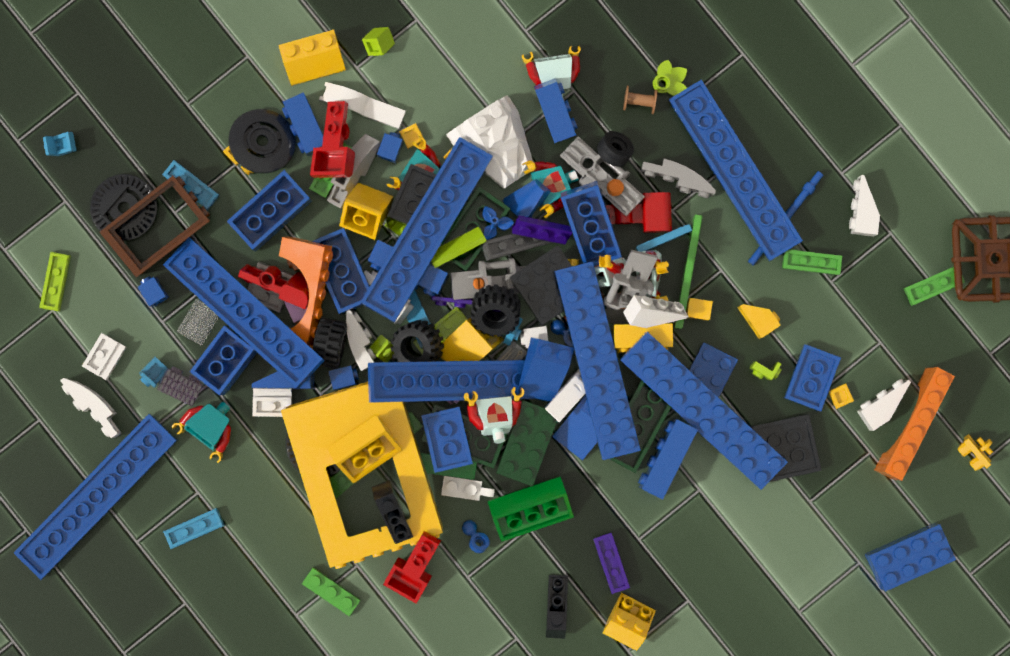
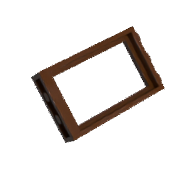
[100,175,211,277]

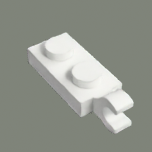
[441,476,495,501]

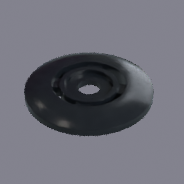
[228,109,296,174]
[90,174,158,241]

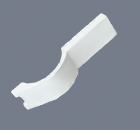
[319,82,406,130]

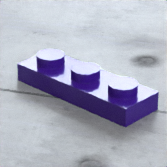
[512,215,573,245]
[593,532,630,594]

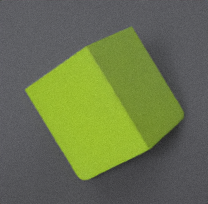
[362,27,395,56]

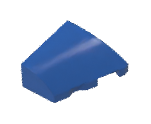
[502,179,551,218]

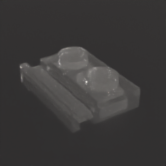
[177,299,219,346]

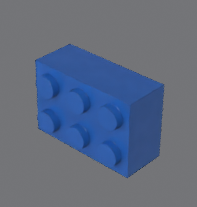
[190,326,257,395]

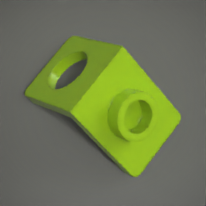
[369,335,394,362]

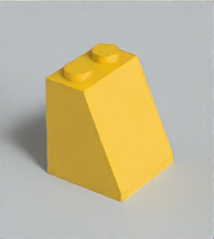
[339,183,394,240]
[441,317,504,361]

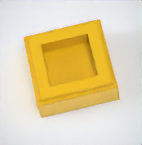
[399,123,424,149]
[828,383,854,409]

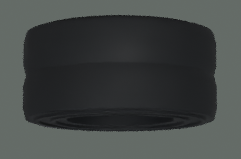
[597,131,634,167]

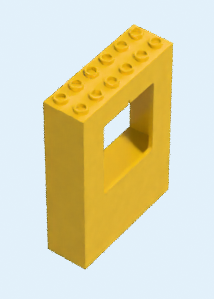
[281,381,443,569]

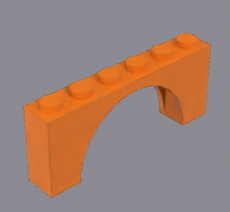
[279,237,333,348]
[874,367,955,481]

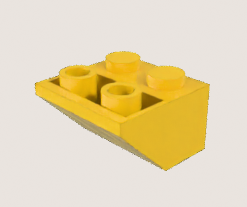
[603,593,656,651]

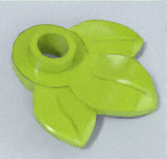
[653,60,687,96]

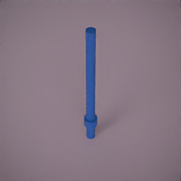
[748,171,824,266]

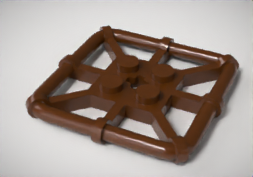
[951,215,1010,303]

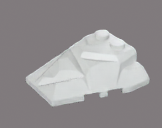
[446,95,533,189]

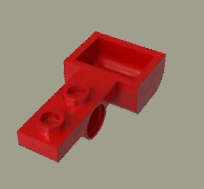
[310,101,355,178]
[606,192,672,233]
[238,264,309,309]
[383,531,441,604]

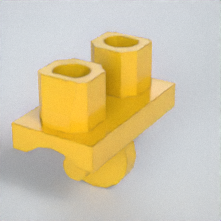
[958,434,993,471]

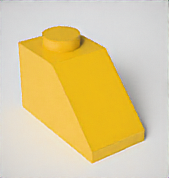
[737,304,780,339]

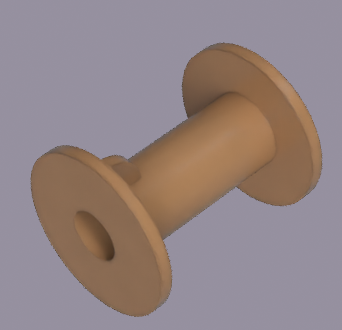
[623,85,657,114]

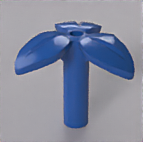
[483,206,514,240]

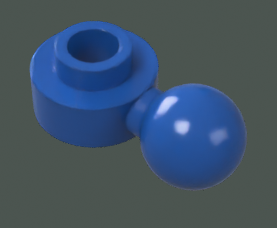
[550,320,573,347]
[462,520,490,553]

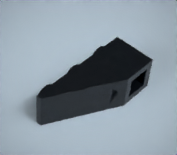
[372,480,413,544]
[546,575,568,639]

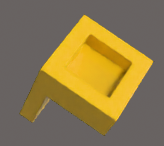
[686,298,713,320]

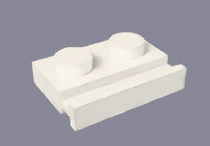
[82,333,127,380]
[253,388,292,417]

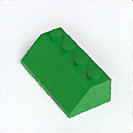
[487,477,574,542]

